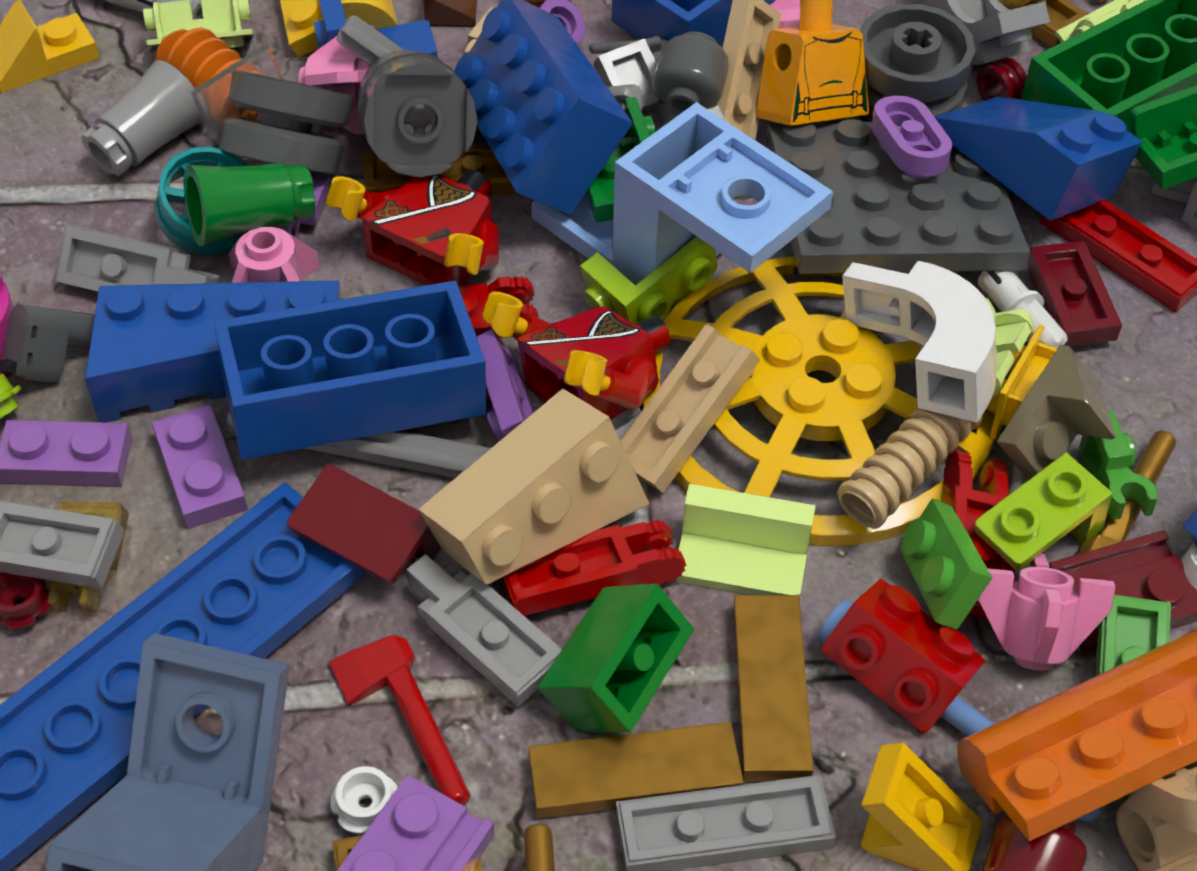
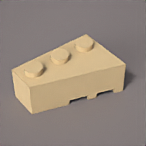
[418,389,650,585]

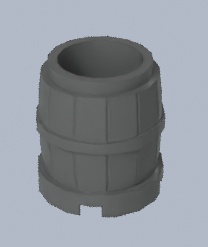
[357,50,478,177]

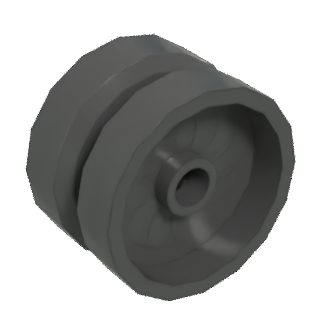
[859,4,976,122]
[219,70,353,173]

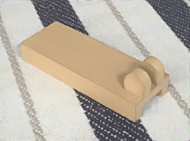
[716,0,782,140]
[621,324,760,493]

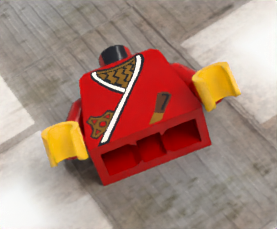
[325,170,500,286]
[482,292,670,420]

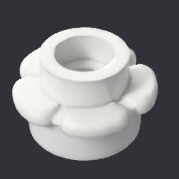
[330,766,398,835]

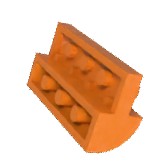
[957,629,1197,842]

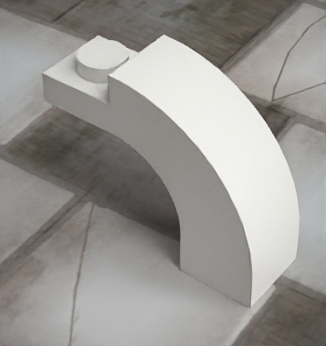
[842,261,996,423]

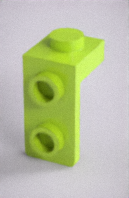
[580,237,718,324]
[975,452,1113,570]

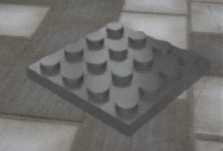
[766,119,1030,273]

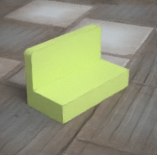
[676,484,816,599]

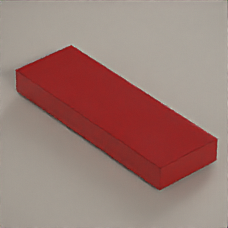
[1040,200,1197,313]

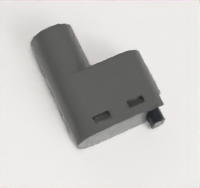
[0,304,95,383]

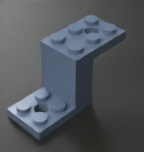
[46,633,290,871]

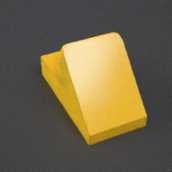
[0,0,100,93]
[861,742,983,871]

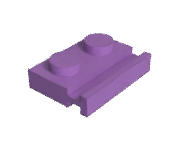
[337,774,495,871]

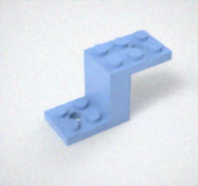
[531,102,833,285]

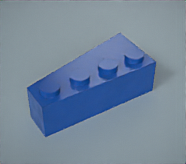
[85,280,342,423]

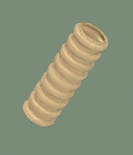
[837,408,983,529]

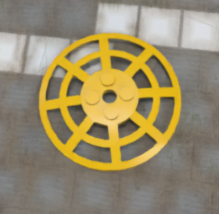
[642,257,995,546]

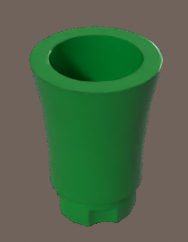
[183,163,316,246]

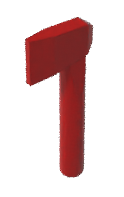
[329,635,470,806]

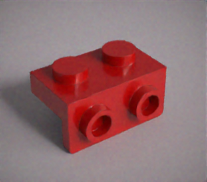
[822,578,986,733]

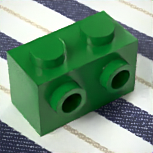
[537,583,695,733]

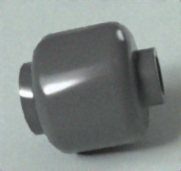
[652,31,729,115]

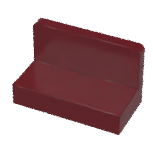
[287,463,441,584]

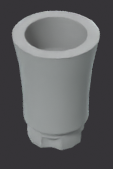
[81,60,207,176]

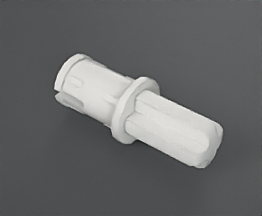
[978,270,1068,348]

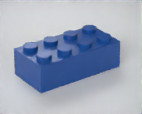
[454,0,633,215]
[214,280,486,460]

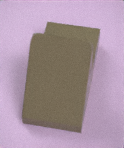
[997,345,1116,480]

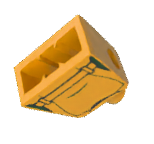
[756,0,869,126]

